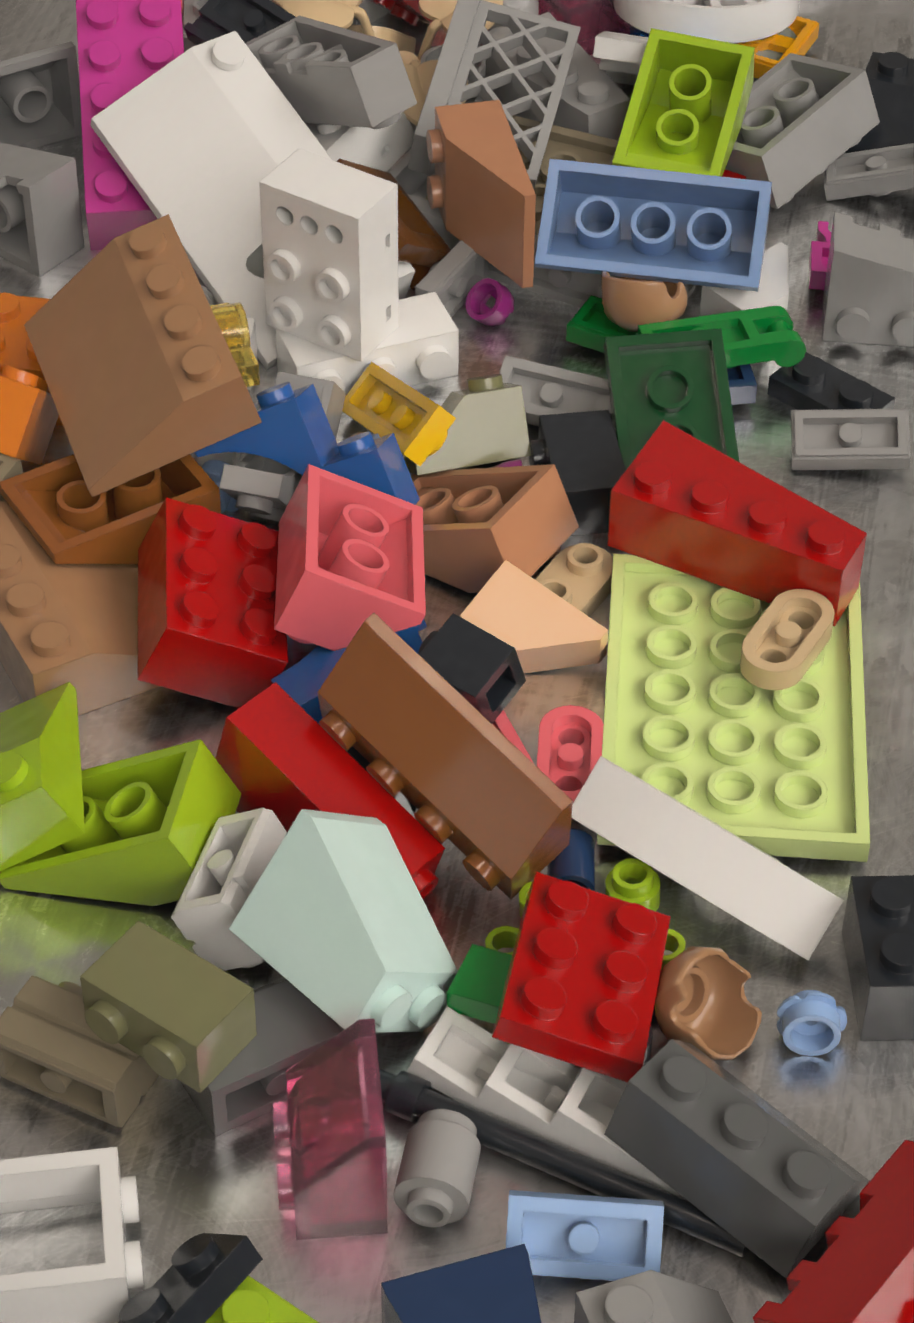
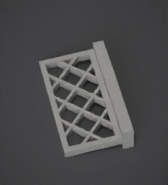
[408,0,581,189]

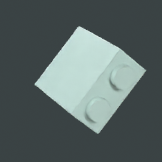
[229,809,458,1033]

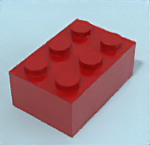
[137,497,288,708]

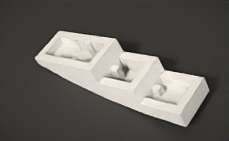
[593,31,648,85]
[571,756,844,960]
[407,1006,683,1198]

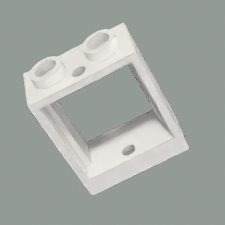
[0,1147,144,1323]

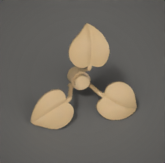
[271,0,503,126]

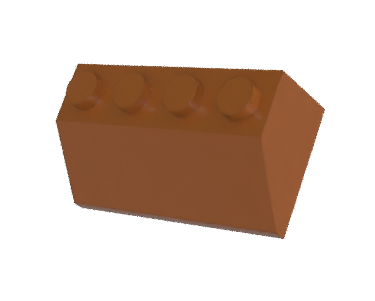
[318,613,573,900]

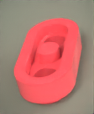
[537,705,604,819]

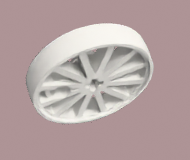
[613,0,800,44]

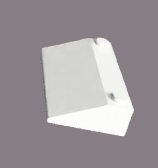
[90,31,415,370]

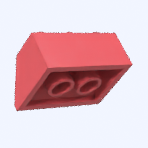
[274,464,426,651]

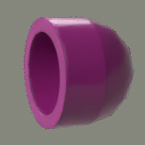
[466,278,514,327]

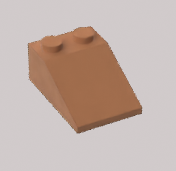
[426,99,536,288]
[411,464,579,593]

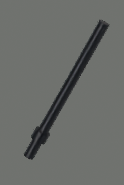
[337,1055,748,1258]

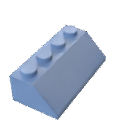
[534,159,772,292]

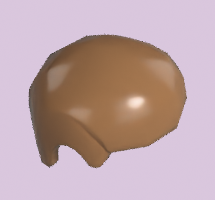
[601,271,688,332]
[655,946,762,1060]

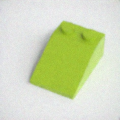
[612,28,755,177]
[0,681,85,871]
[0,739,241,906]

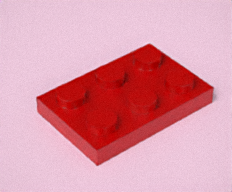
[492,871,671,1083]

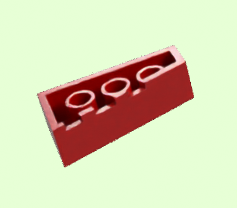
[608,420,867,626]
[752,1140,914,1323]

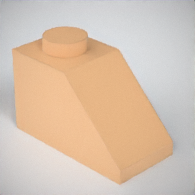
[459,560,608,674]

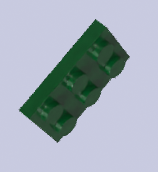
[604,328,739,470]

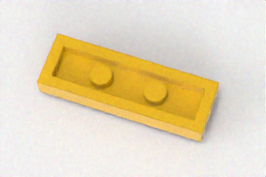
[342,361,456,467]

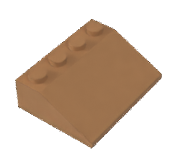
[24,214,262,497]
[0,501,161,716]

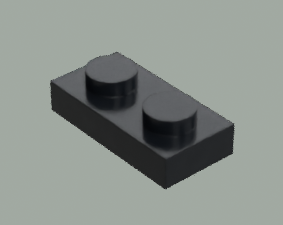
[767,352,895,410]
[118,1233,263,1323]

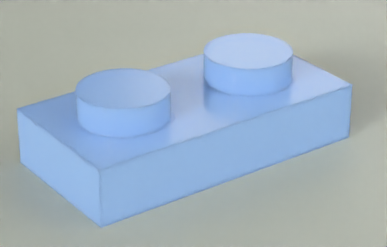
[506,1190,664,1281]

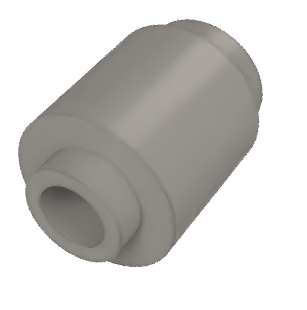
[393,1109,481,1228]

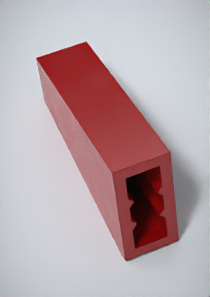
[215,682,445,900]

